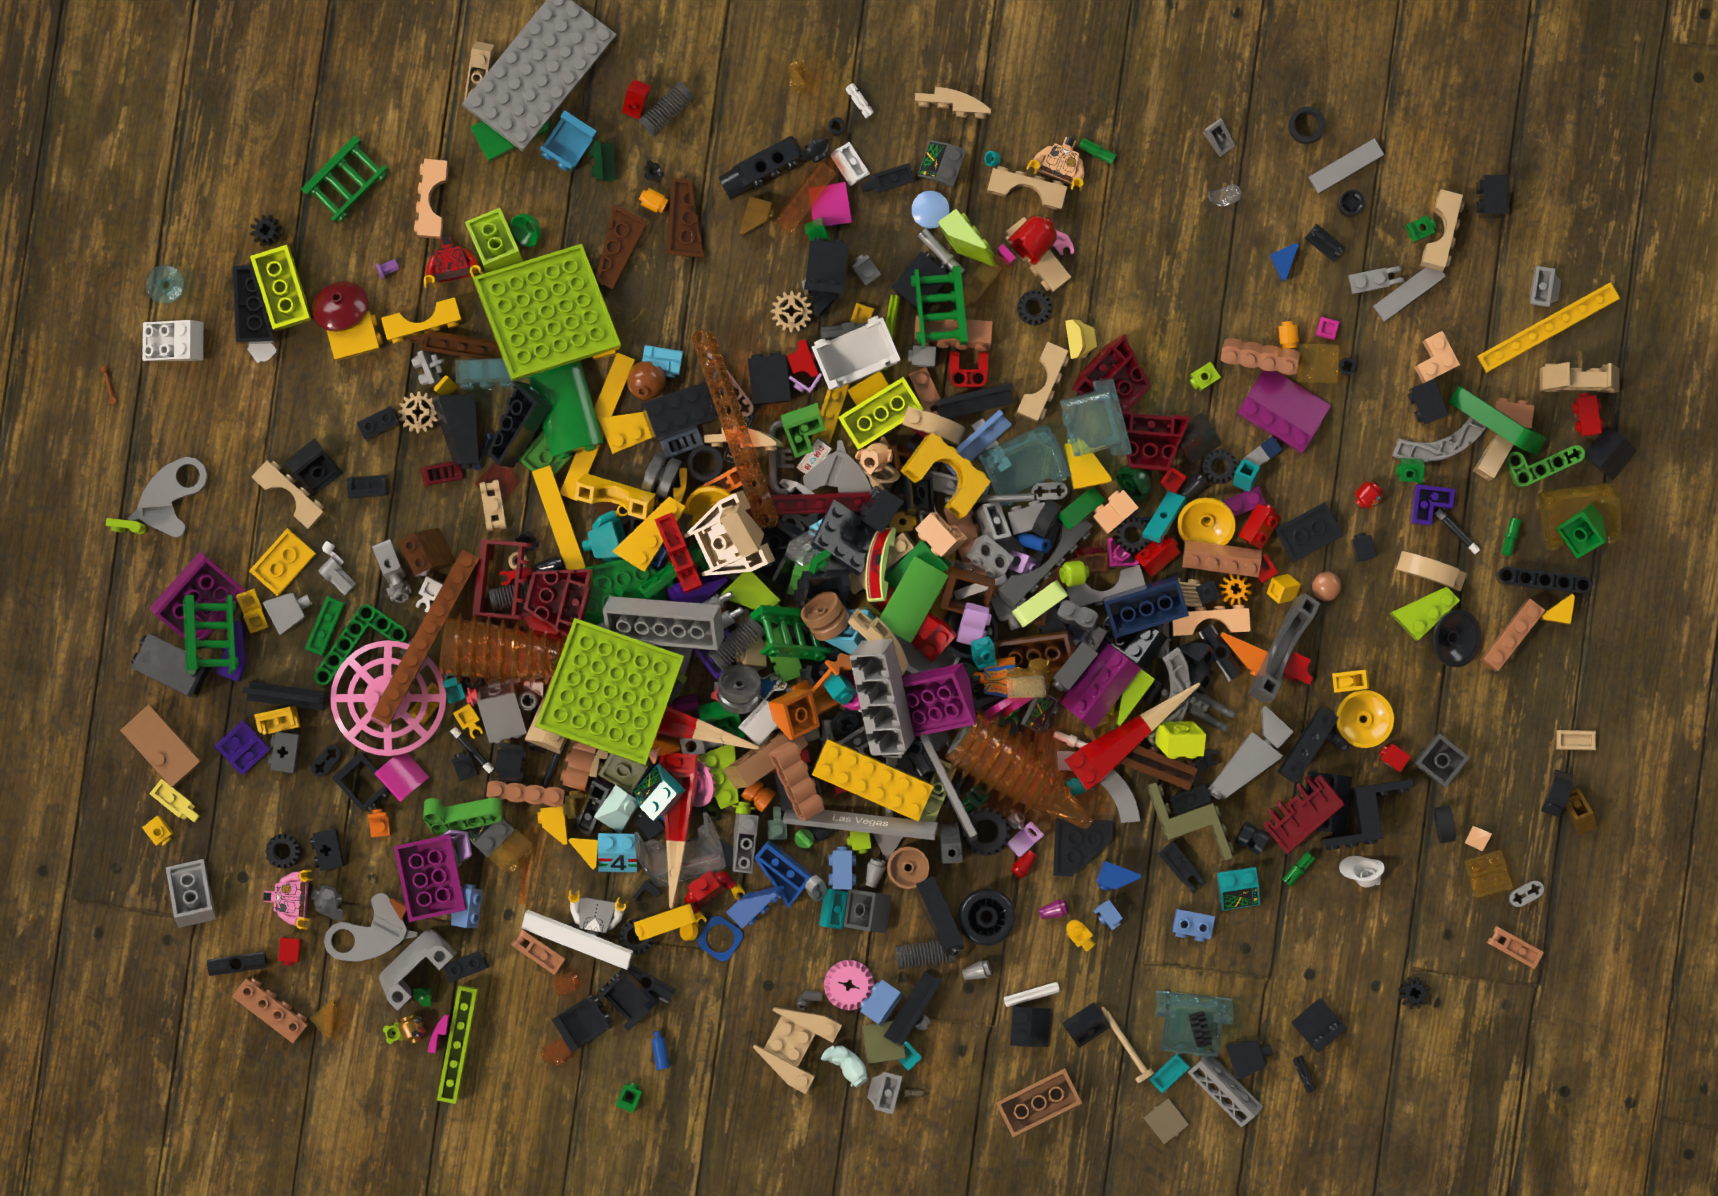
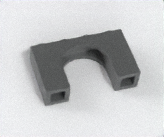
[1050,642,1098,692]

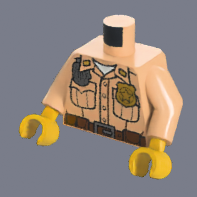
[1026,137,1085,191]

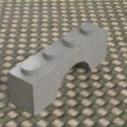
[1065,565,1145,608]

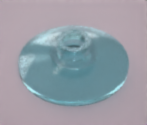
[146,265,184,304]

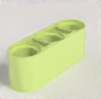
[1012,580,1068,627]

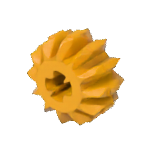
[1219,574,1252,605]

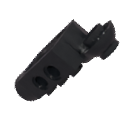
[718,136,829,201]

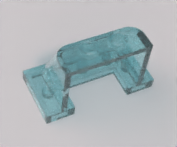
[1060,378,1132,456]
[1155,990,1234,1057]

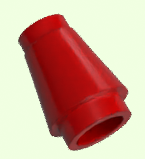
[1010,850,1037,879]

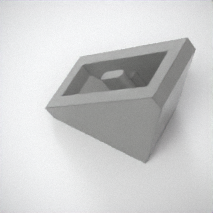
[1203,118,1235,157]

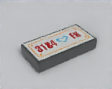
[795,436,833,474]

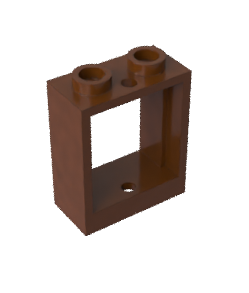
[940,566,998,614]

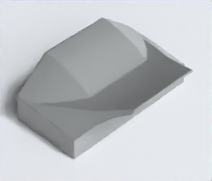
[1529,266,1561,307]
[867,1072,902,1114]

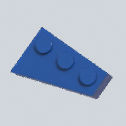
[755,840,814,908]

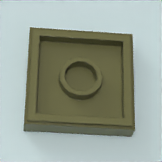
[598,754,649,794]
[862,1021,906,1064]

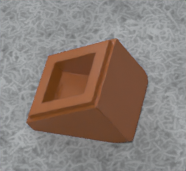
[390,898,407,920]

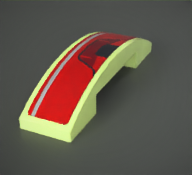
[865,527,896,602]

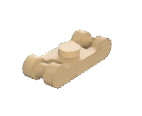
[479,480,507,532]

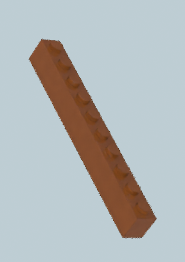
[370,549,479,729]

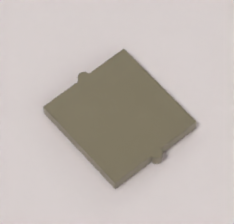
[1143,1098,1189,1144]

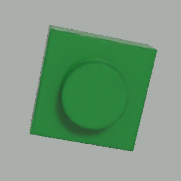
[809,549,831,574]

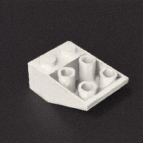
[143,320,204,361]

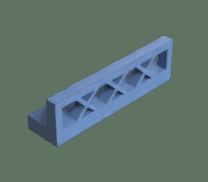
[942,409,1012,476]

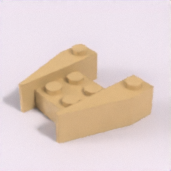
[1540,362,1620,393]
[684,490,775,576]
[753,1007,842,1094]

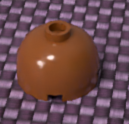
[627,361,666,400]

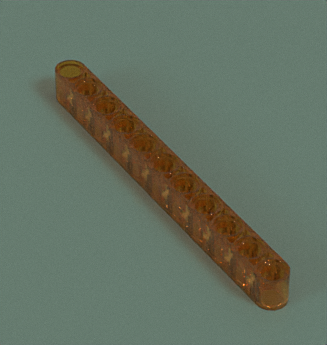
[692,330,778,528]

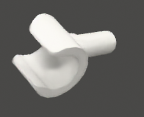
[322,541,344,565]

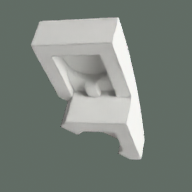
[779,479,814,494]

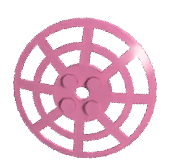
[331,640,447,756]

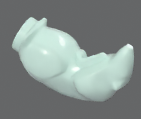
[821,1045,868,1088]

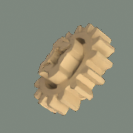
[771,291,812,333]
[398,392,438,434]

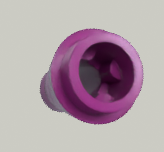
[1039,899,1069,919]

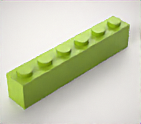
[437,985,479,1104]

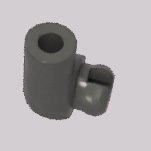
[796,991,822,1010]

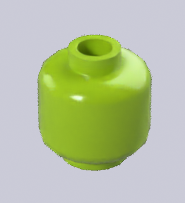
[1059,560,1089,587]

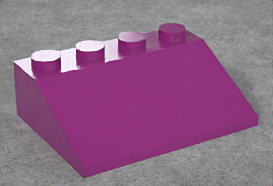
[1236,370,1331,454]
[150,551,246,640]
[1059,641,1141,729]
[901,663,976,737]
[393,834,466,922]

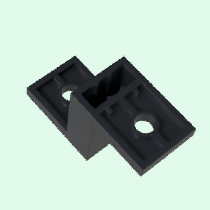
[804,237,849,300]
[1320,779,1414,850]

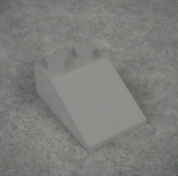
[166,859,216,928]

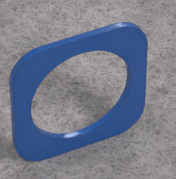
[697,916,743,961]

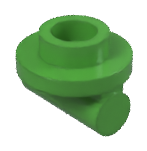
[795,829,814,848]

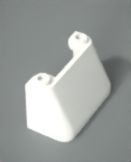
[812,316,901,391]

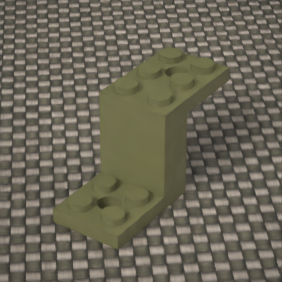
[1146,783,1234,861]

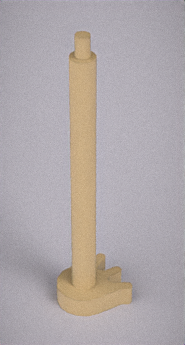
[1101,1007,1154,1083]

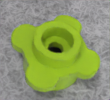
[732,802,755,815]
[383,1022,403,1044]

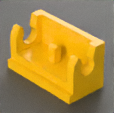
[254,706,300,735]

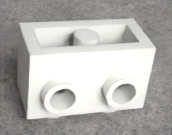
[738,699,779,745]

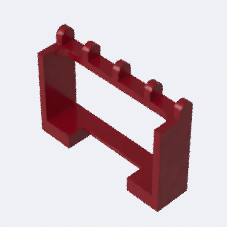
[472,539,532,620]

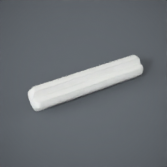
[1004,982,1060,1007]

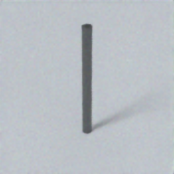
[945,493,1037,504]

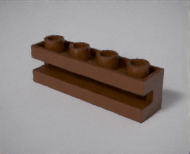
[1120,743,1199,791]

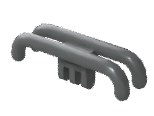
[768,420,794,495]
[1161,677,1236,732]

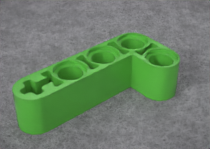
[1505,445,1585,488]
[423,798,502,834]

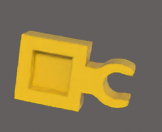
[453,703,483,739]

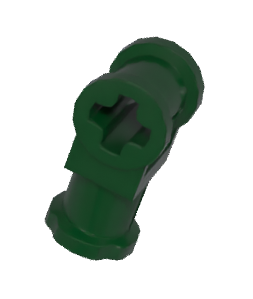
[961,780,993,814]

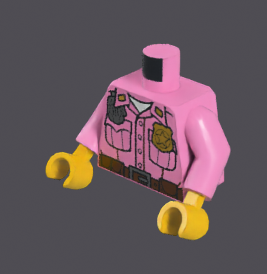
[263,870,313,930]

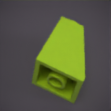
[721,571,781,610]

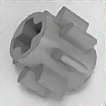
[386,581,412,603]

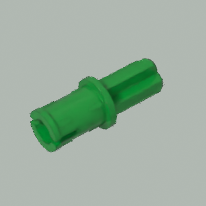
[1079,138,1117,165]
[1501,518,1522,556]
[1282,852,1315,887]

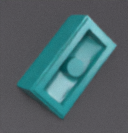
[819,888,848,929]

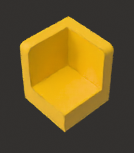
[1267,574,1301,604]

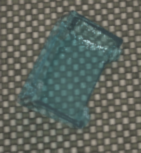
[979,425,1071,506]

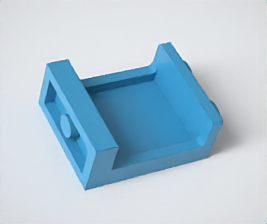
[540,110,598,172]

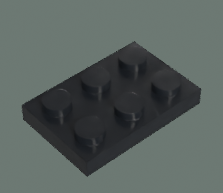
[1274,502,1343,563]

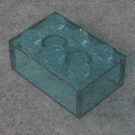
[455,359,517,390]

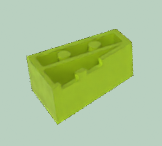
[1389,587,1460,641]
[699,745,739,809]

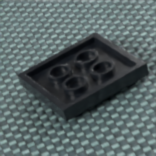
[811,500,877,576]

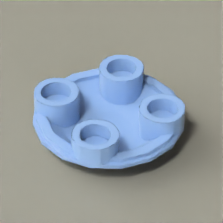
[912,191,949,229]

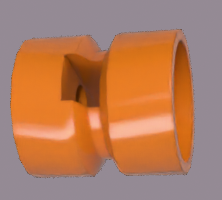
[740,780,776,813]

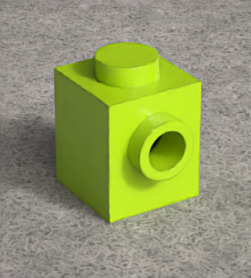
[1189,362,1221,391]
[846,831,871,854]

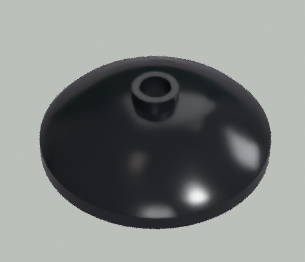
[943,603,998,659]
[1433,610,1481,667]

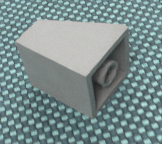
[476,678,527,743]

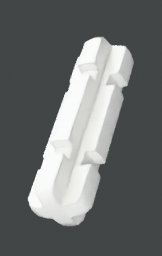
[846,83,874,118]

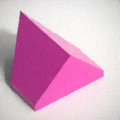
[1107,537,1139,568]

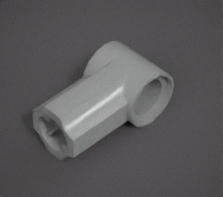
[318,557,357,596]

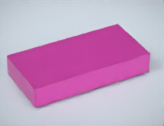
[997,244,1016,266]

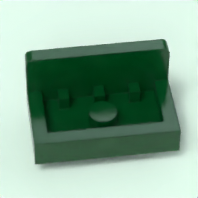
[590,141,616,183]

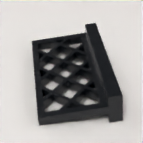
[242,681,326,711]

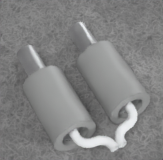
[702,591,744,629]

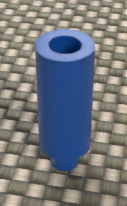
[1016,532,1051,553]
[651,1030,670,1070]

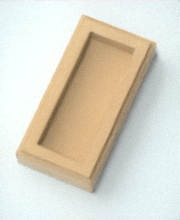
[1556,730,1596,750]

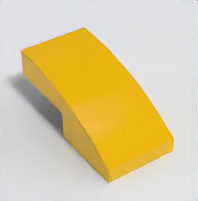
[673,468,687,504]
[236,588,269,634]
[409,682,447,726]

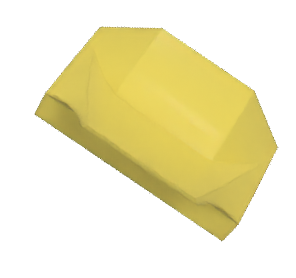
[1065,320,1097,359]

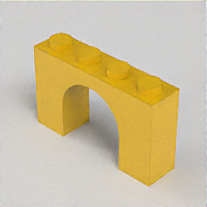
[900,432,991,520]

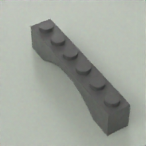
[996,518,1093,609]
[1248,593,1320,704]

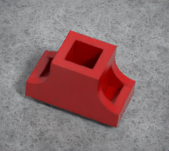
[622,79,651,120]
[787,339,819,379]
[1283,652,1313,685]

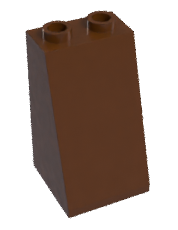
[398,528,456,579]

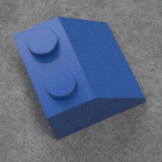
[1095,861,1141,892]

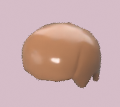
[1312,571,1341,602]

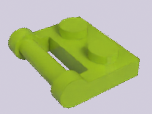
[106,518,147,535]

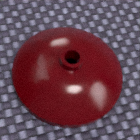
[312,281,369,332]

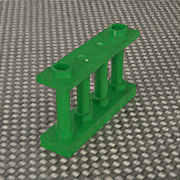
[301,135,389,224]
[911,266,968,349]
[637,541,728,601]
[183,595,238,675]
[750,605,832,661]

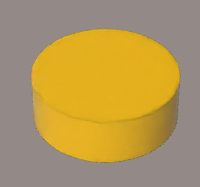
[680,923,698,941]

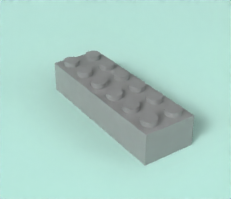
[603,596,724,650]

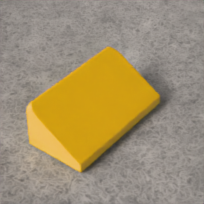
[847,371,889,406]

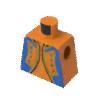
[973,657,1015,698]

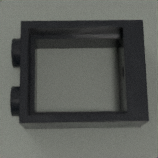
[332,752,391,812]

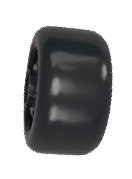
[958,888,1016,946]

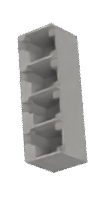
[850,639,915,755]

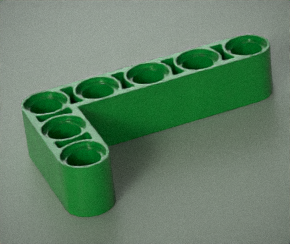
[1449,386,1547,455]
[314,604,408,686]

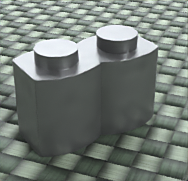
[1057,600,1099,632]

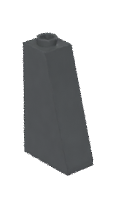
[939,823,962,864]

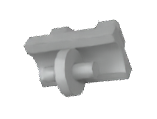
[411,350,445,385]

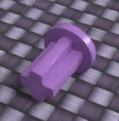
[375,259,399,280]

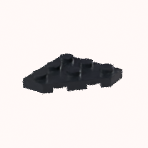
[1053,818,1113,877]

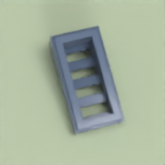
[660,428,704,460]

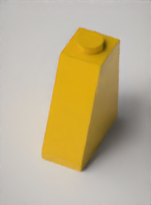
[1064,438,1112,490]
[634,904,696,941]

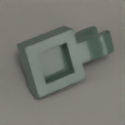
[768,806,787,840]

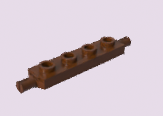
[409,330,502,362]

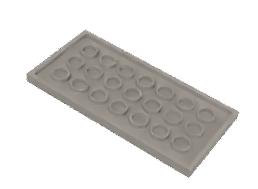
[462,0,616,152]

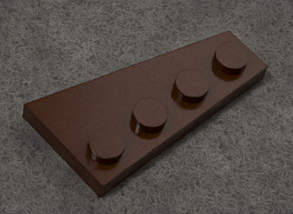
[666,178,704,258]
[596,204,648,290]

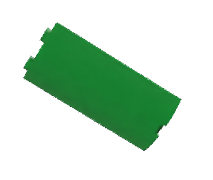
[528,360,603,459]

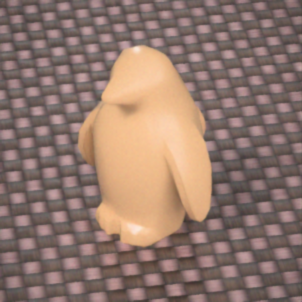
[855,436,893,474]

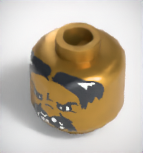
[398,1014,426,1044]

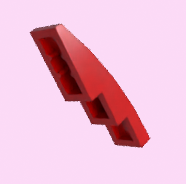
[654,512,703,594]

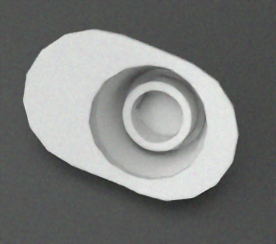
[1339,856,1385,887]

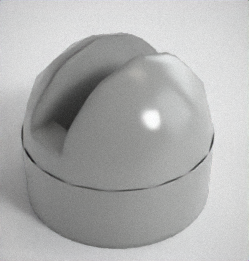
[914,1013,930,1030]

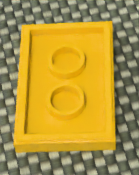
[249,528,316,597]

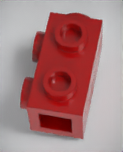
[1572,392,1604,437]
[1238,503,1281,550]
[1134,535,1181,578]

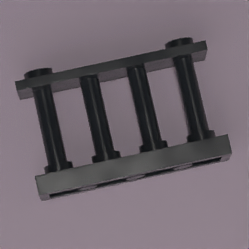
[1277,707,1339,782]

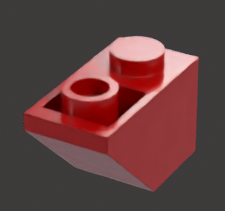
[521,610,563,639]

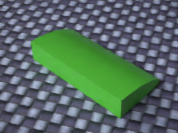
[879,556,949,643]

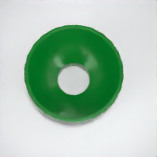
[510,213,541,247]

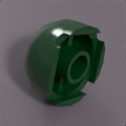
[1116,464,1153,502]

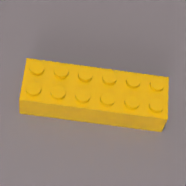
[812,738,934,821]

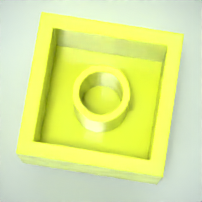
[1155,721,1206,759]

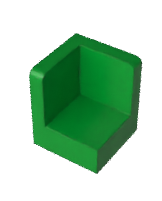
[804,218,830,242]

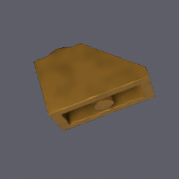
[740,197,775,236]
[847,591,882,618]
[1566,788,1597,835]

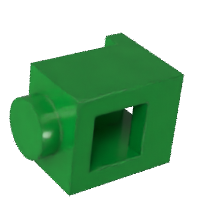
[1405,215,1436,244]
[1395,458,1425,484]
[616,1082,643,1113]

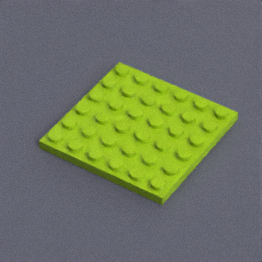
[473,244,621,382]
[535,618,684,766]

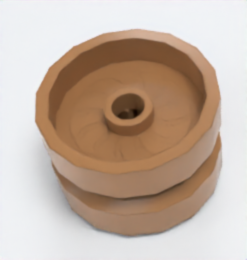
[801,592,850,641]
[887,846,929,889]

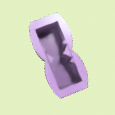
[957,602,992,645]

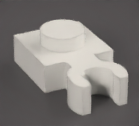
[416,576,443,612]

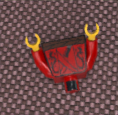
[424,236,483,288]
[684,871,745,927]

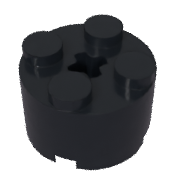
[494,742,526,783]

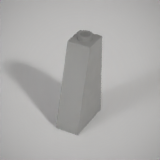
[1208,732,1283,800]

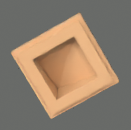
[1465,826,1492,851]

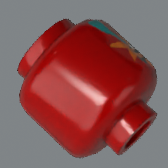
[1355,481,1383,509]

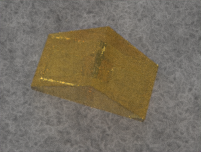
[310,999,336,1039]

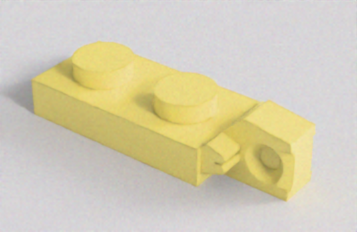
[150,779,200,822]

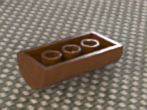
[993,631,1076,677]

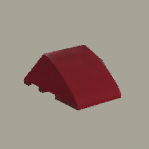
[1072,334,1151,411]
[1114,410,1191,471]
[524,569,593,637]

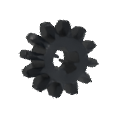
[250,215,283,247]
[1398,976,1431,1009]

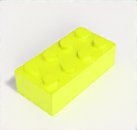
[250,245,312,331]
[838,377,924,451]

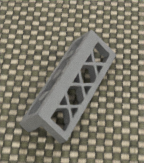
[1187,1052,1263,1128]

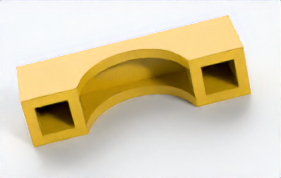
[381,297,463,344]
[574,473,656,520]

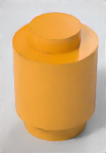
[639,188,668,213]
[1278,321,1299,349]

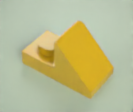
[1332,670,1369,693]

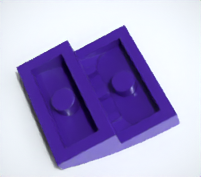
[215,720,270,775]

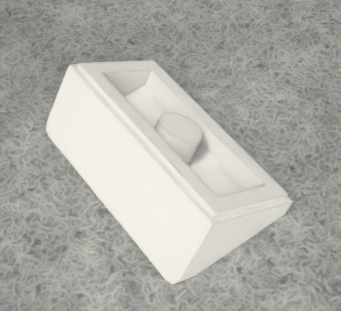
[830,142,870,186]

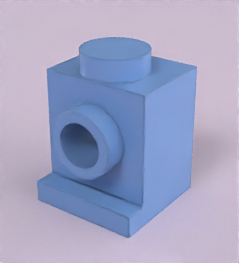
[1093,899,1123,930]

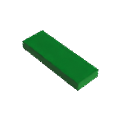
[1057,486,1105,530]
[305,596,345,656]

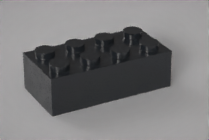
[641,378,728,442]

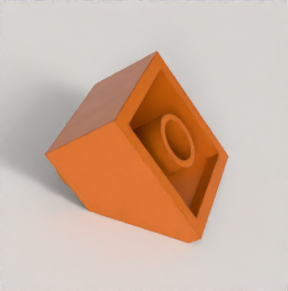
[768,689,820,740]

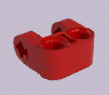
[949,351,988,389]

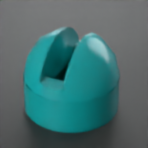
[984,151,1001,167]

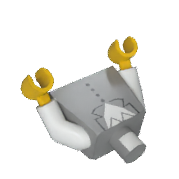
[568,890,628,937]

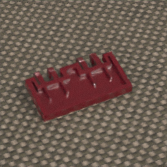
[1263,775,1346,854]

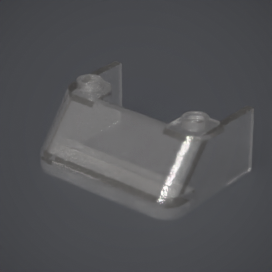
[634,812,726,887]

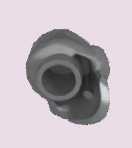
[312,884,343,921]

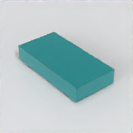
[1149,1053,1190,1093]

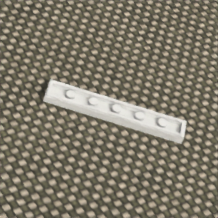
[522,910,633,970]

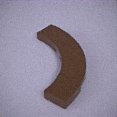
[1029,553,1109,625]

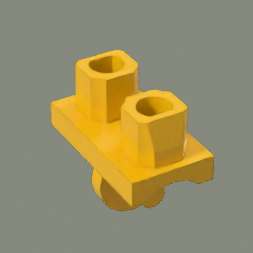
[1066,920,1095,952]

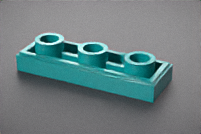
[1142,491,1186,543]

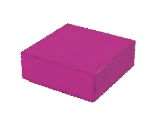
[1315,317,1339,341]

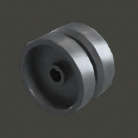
[641,451,682,500]
[718,664,761,714]

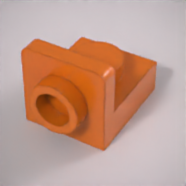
[367,809,391,837]

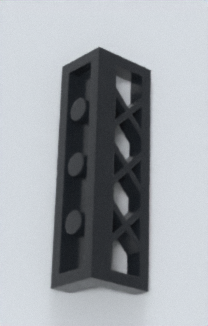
[935,383,1014,419]
[883,971,942,1047]

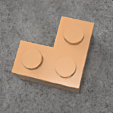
[1414,331,1460,383]
[1092,490,1139,534]
[915,512,968,557]

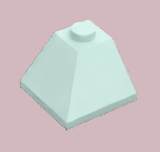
[594,785,639,834]

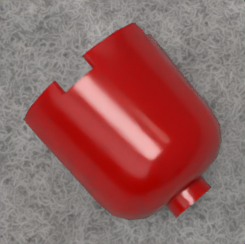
[1008,216,1057,265]

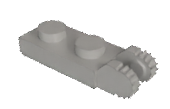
[1348,266,1405,294]

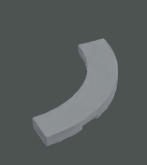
[1392,416,1486,462]
[1146,647,1191,750]
[1057,751,1140,823]

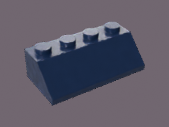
[1103,575,1189,638]

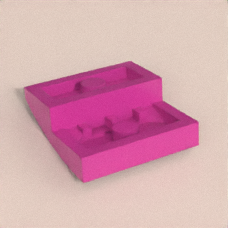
[808,182,852,226]
[981,695,1033,720]
[374,753,429,802]
[428,1013,452,1053]

